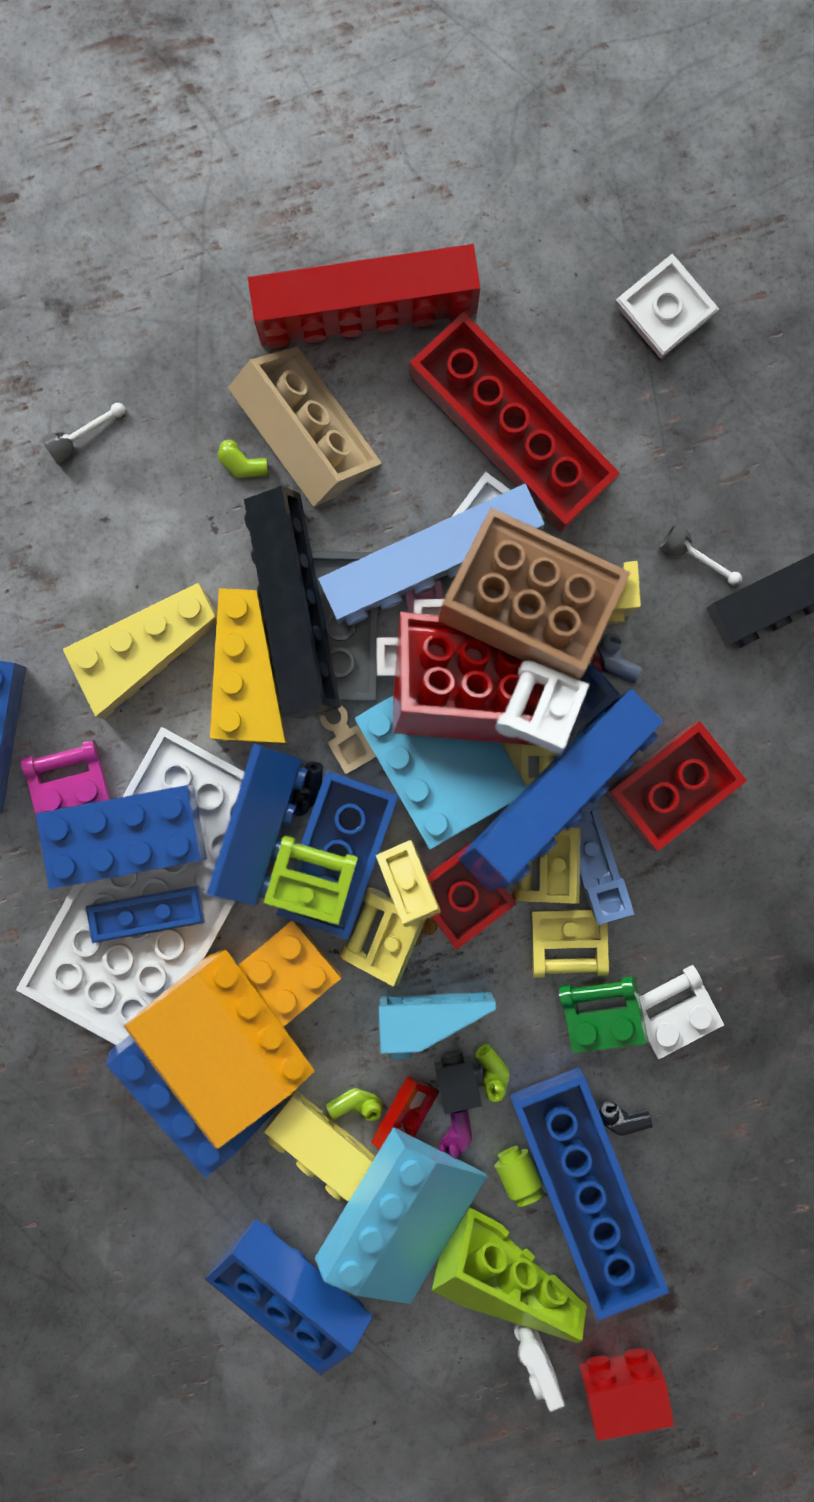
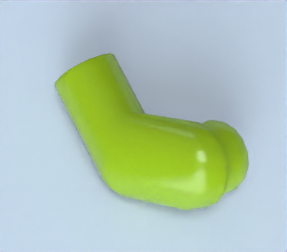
[475,1044,509,1103]
[326,1088,383,1121]

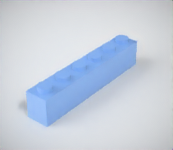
[318,484,545,626]

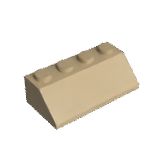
[228,346,382,507]

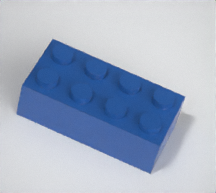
[276,770,399,940]
[35,785,207,889]

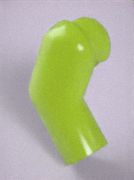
[217,440,269,478]

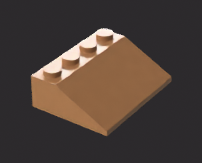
[438,507,631,680]

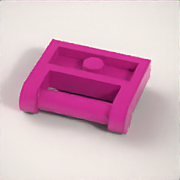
[21,740,111,815]

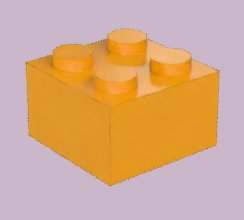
[238,920,343,1027]

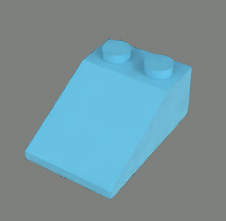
[379,992,496,1059]

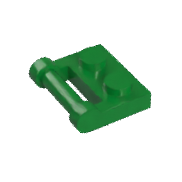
[559,976,648,1053]

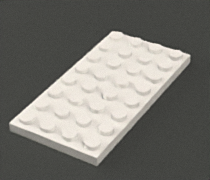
[16,727,245,1045]

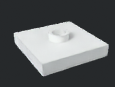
[614,254,719,359]

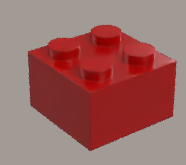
[426,842,517,950]
[579,1348,674,1441]

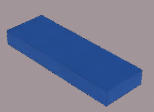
[85,885,205,943]

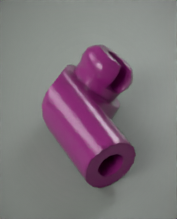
[439,1109,472,1159]

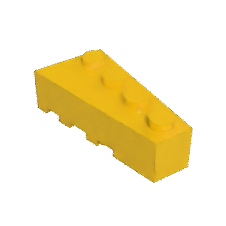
[210,588,289,745]

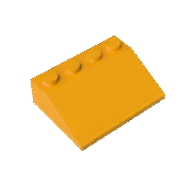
[123,950,315,1149]

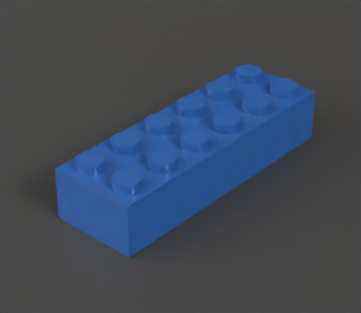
[457,689,664,891]
[509,1067,670,1321]

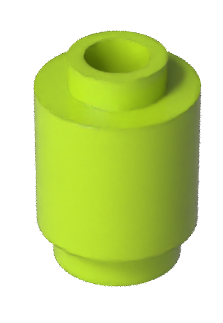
[494,1146,544,1207]

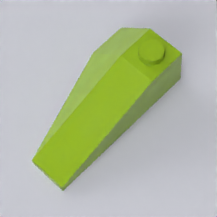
[432,1207,587,1343]

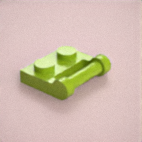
[264,836,358,925]

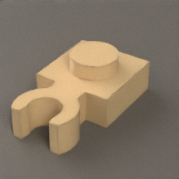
[320,705,376,775]

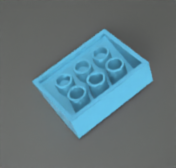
[354,696,526,849]
[315,1127,488,1304]

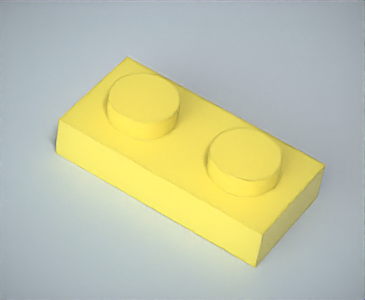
[376,840,441,927]

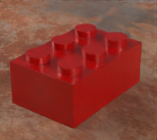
[605,721,747,851]

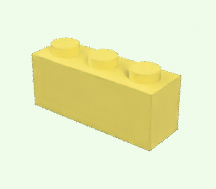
[264,1090,376,1202]

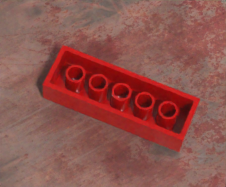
[247,244,481,348]
[409,311,620,533]

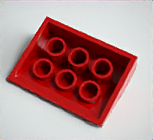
[393,612,546,746]

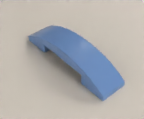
[571,800,634,925]

